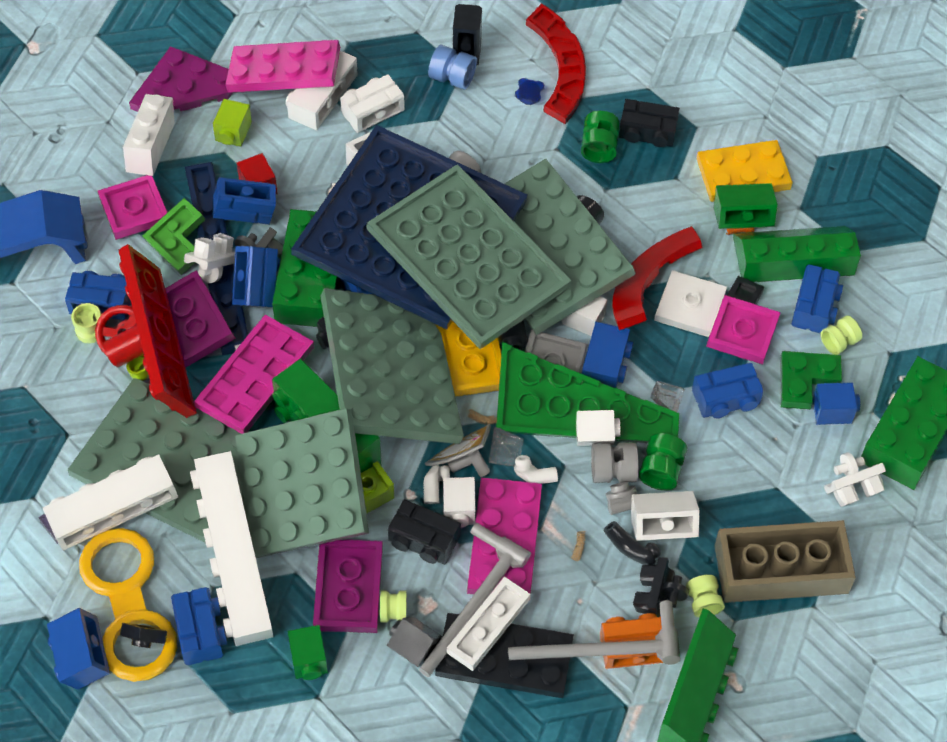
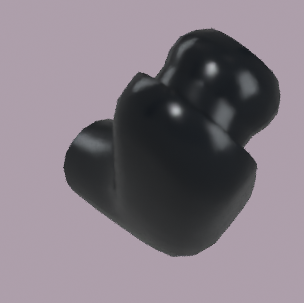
[603,521,661,565]

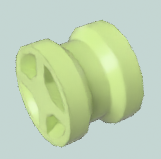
[380,590,407,623]

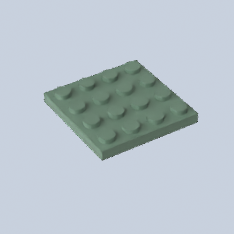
[235,408,369,558]

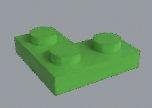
[142,198,205,275]

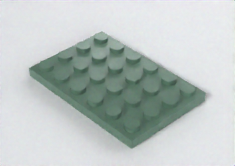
[504,159,635,335]
[367,164,572,349]
[320,288,464,444]
[67,378,245,543]

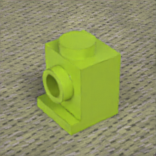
[361,461,394,514]

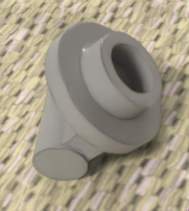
[606,482,637,515]

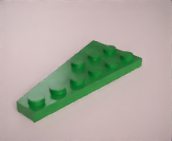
[496,342,679,443]

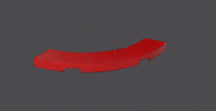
[526,3,586,124]
[612,226,703,330]

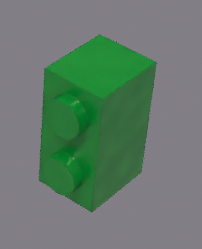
[713,183,778,229]

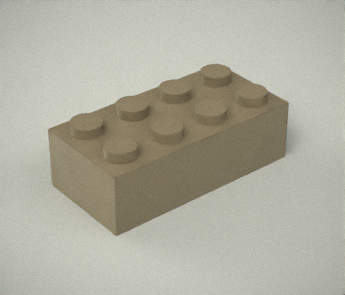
[715,520,856,603]

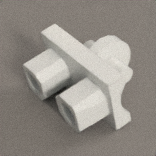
[184,233,235,283]
[824,452,886,507]

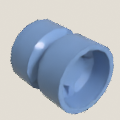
[428,44,477,90]

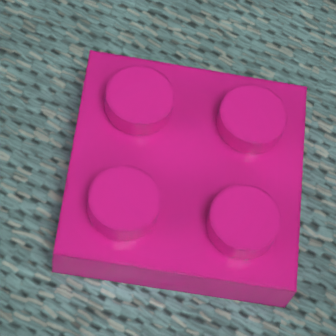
[97,175,167,240]
[706,295,781,365]

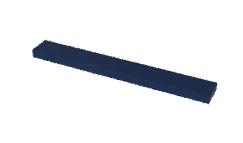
[185,162,248,356]

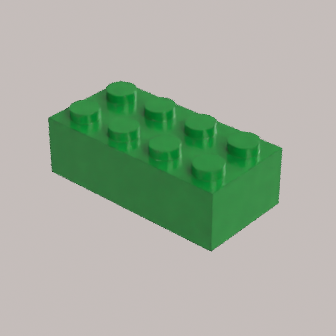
[272,209,341,327]
[861,356,947,490]
[272,358,382,473]

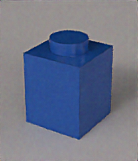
[812,383,861,425]

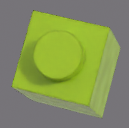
[213,99,252,147]

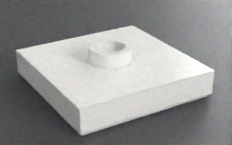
[654,270,727,337]

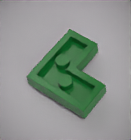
[780,351,842,410]

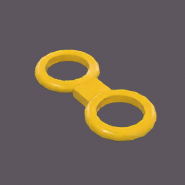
[79,528,178,682]

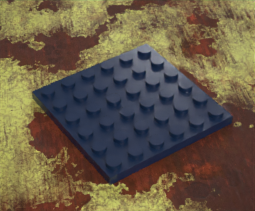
[291,125,528,329]

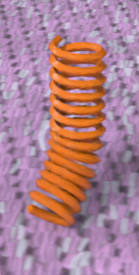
[726,227,754,235]

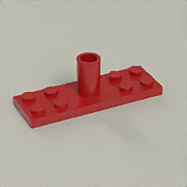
[104,244,197,418]

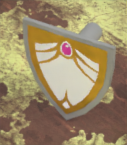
[425,424,491,477]

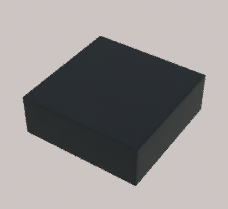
[727,276,764,304]

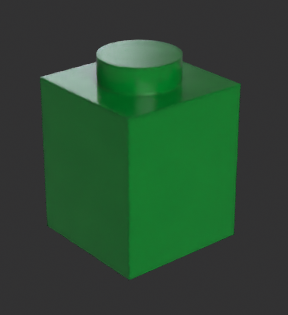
[288,625,328,680]

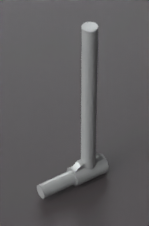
[419,523,531,677]
[508,600,680,665]

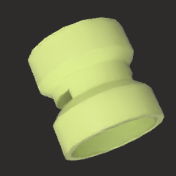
[71,303,101,344]
[820,316,862,355]
[686,575,725,617]

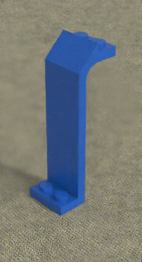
[0,190,88,264]

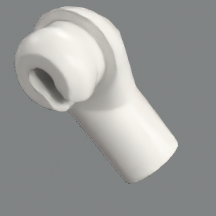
[514,455,558,484]
[423,465,450,504]

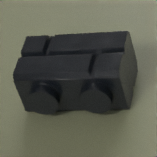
[453,4,482,65]
[619,99,680,147]
[388,499,461,565]

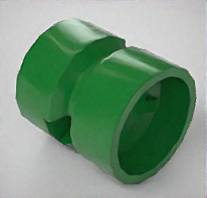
[581,110,620,163]
[638,433,688,491]

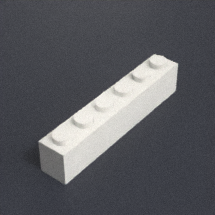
[190,451,273,646]

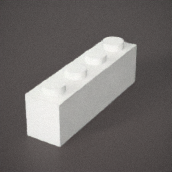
[42,454,178,551]

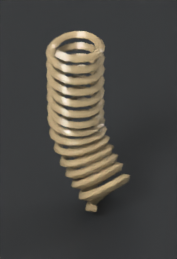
[468,409,497,425]
[571,531,586,561]

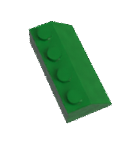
[733,226,861,282]
[657,608,739,742]

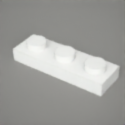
[447,577,531,671]

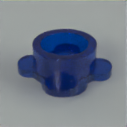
[515,78,544,105]

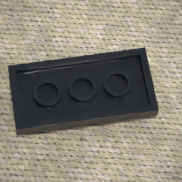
[435,613,574,698]

